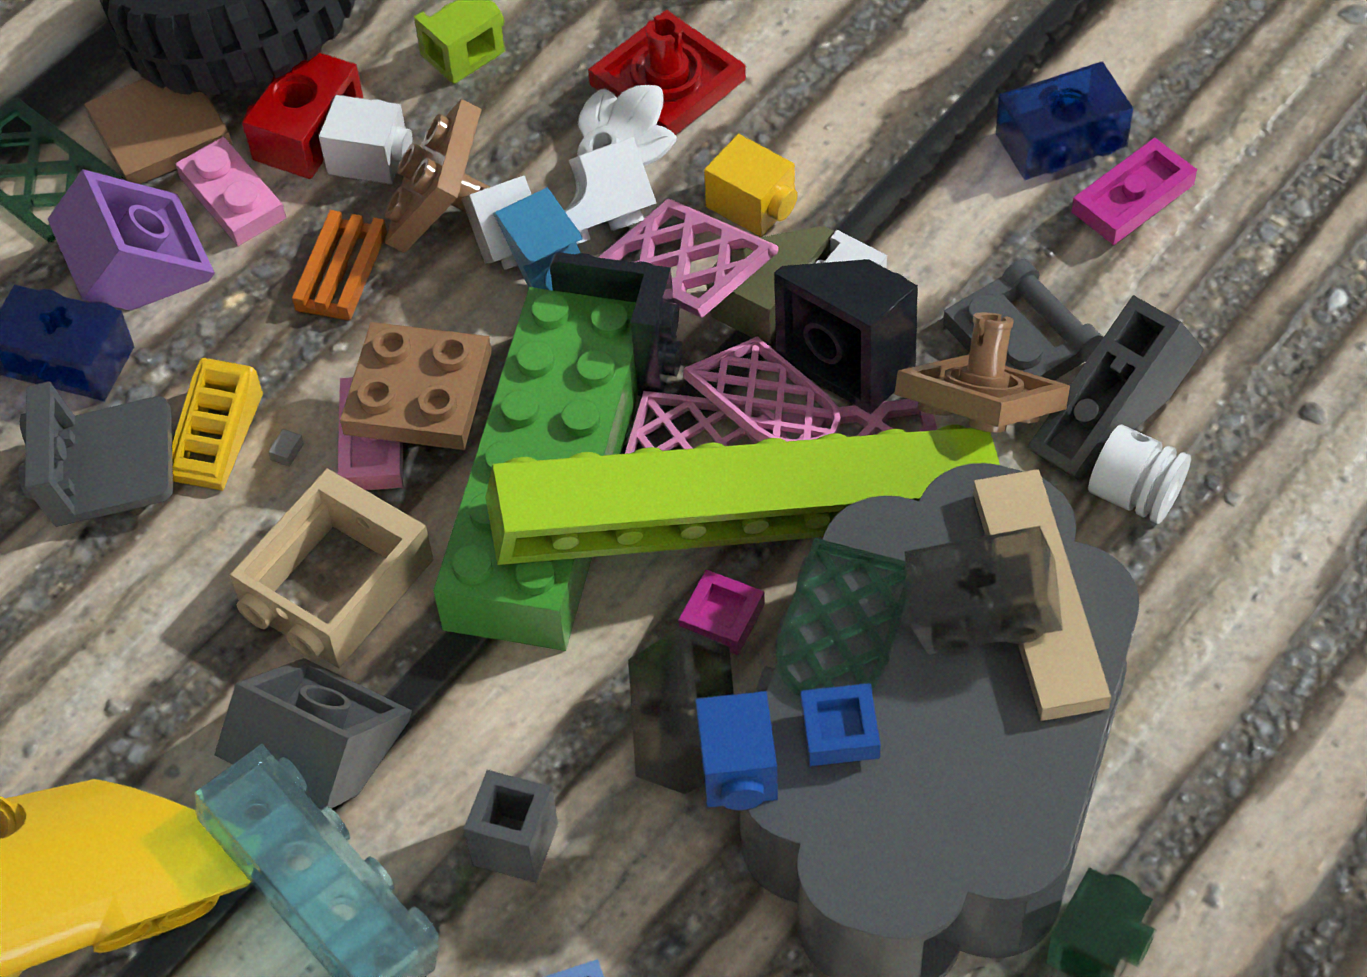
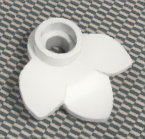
[577,85,677,165]

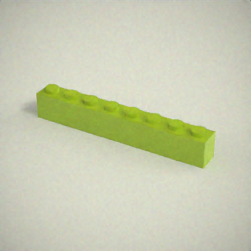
[485,424,1000,565]

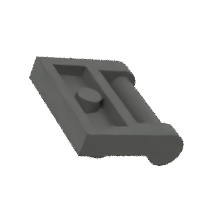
[943,259,1103,380]

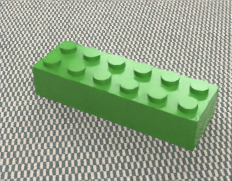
[433,287,638,651]

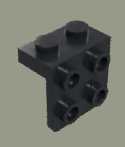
[550,253,682,396]

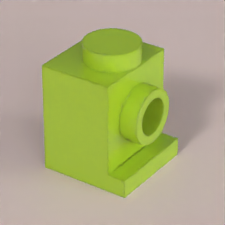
[414,0,505,85]

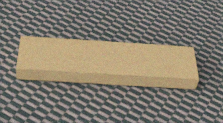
[973,469,1111,721]

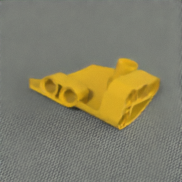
[0,779,262,977]

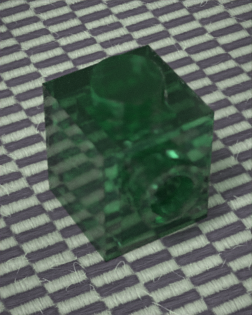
[1046,867,1157,977]

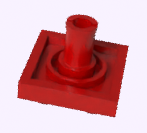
[588,9,746,135]

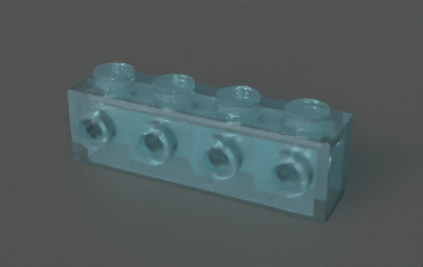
[195,744,439,977]

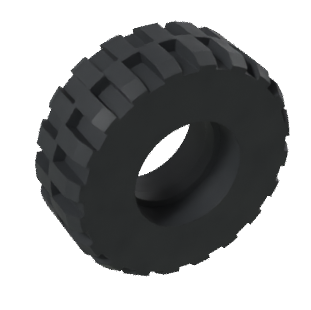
[100,0,355,95]

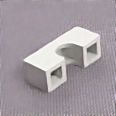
[461,137,656,270]

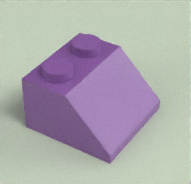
[47,169,215,311]

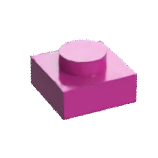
[679,569,765,655]

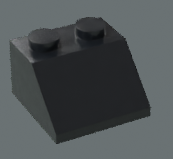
[774,259,918,414]

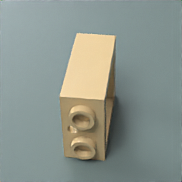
[230,468,434,668]

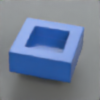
[801,683,881,766]

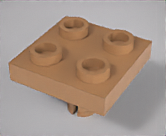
[385,99,490,253]
[895,312,1070,432]
[340,322,492,450]

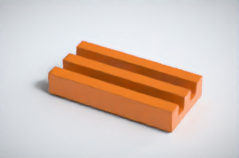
[292,210,387,321]

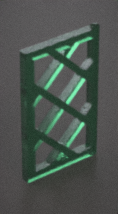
[0,97,124,243]

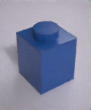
[696,691,778,810]

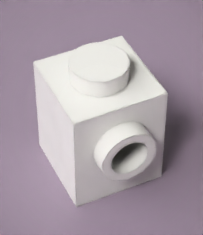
[319,95,412,184]

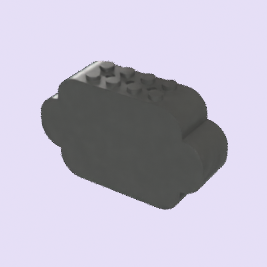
[739,463,1139,977]

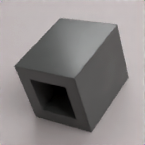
[463,770,559,883]

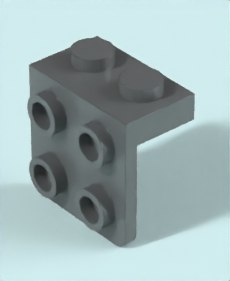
[19,381,173,527]

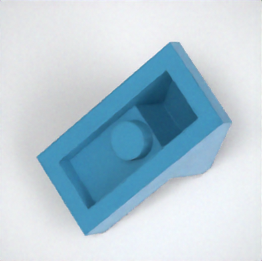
[493,187,583,290]

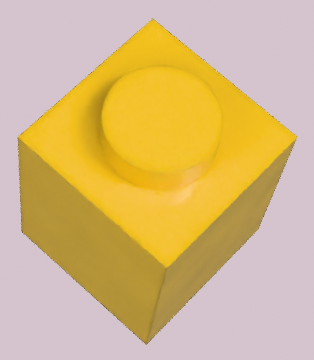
[704,133,798,237]

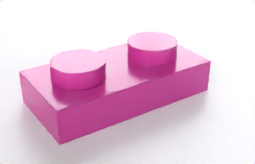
[1072,137,1197,245]

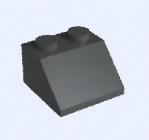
[214,658,412,811]

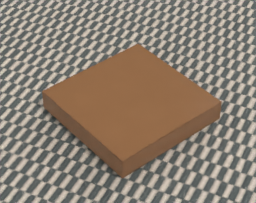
[84,79,233,184]

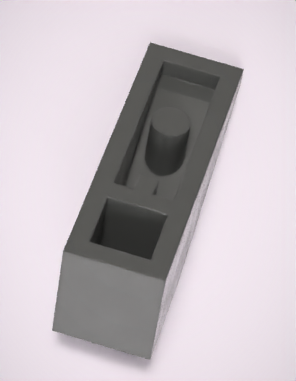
[1027,295,1204,480]

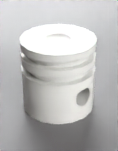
[1088,424,1191,524]

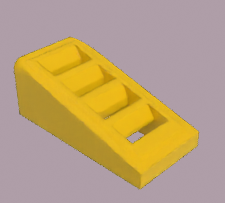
[172,358,263,491]

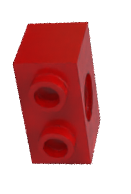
[242,53,364,180]

